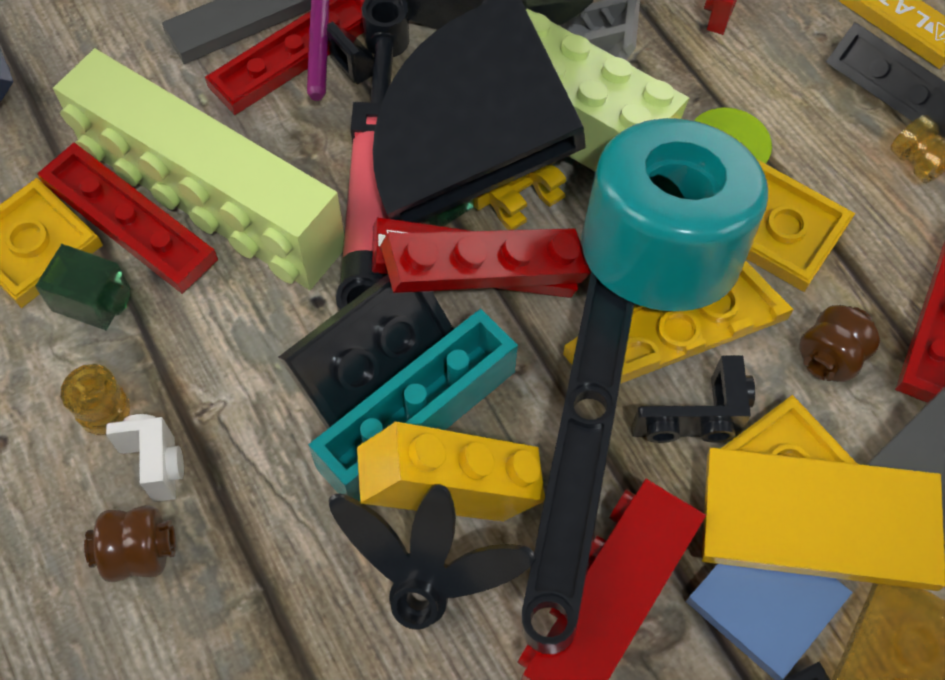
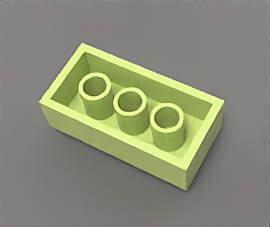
[526,8,689,172]

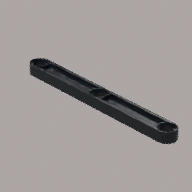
[522,271,635,654]

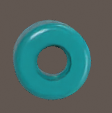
[581,118,768,311]

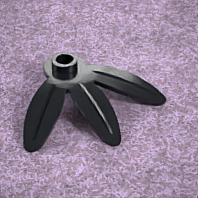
[329,484,536,630]

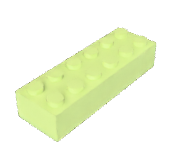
[53,48,344,290]

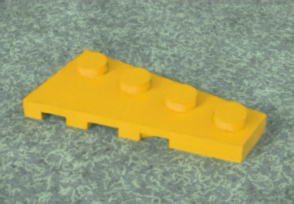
[563,261,794,384]

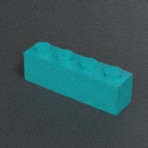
[308,308,518,501]

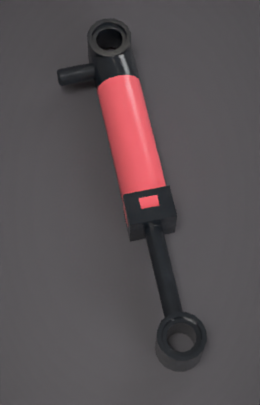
[336,0,433,311]

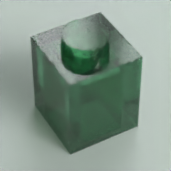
[35,244,131,331]

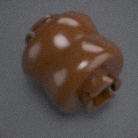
[799,305,880,382]
[84,505,176,582]

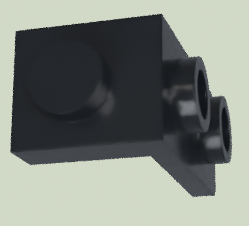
[632,355,755,443]

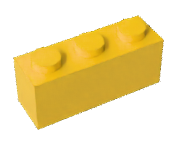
[357,422,545,522]

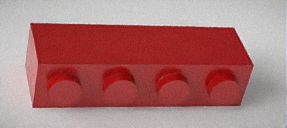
[517,478,706,680]

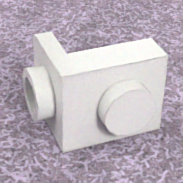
[106,414,184,502]

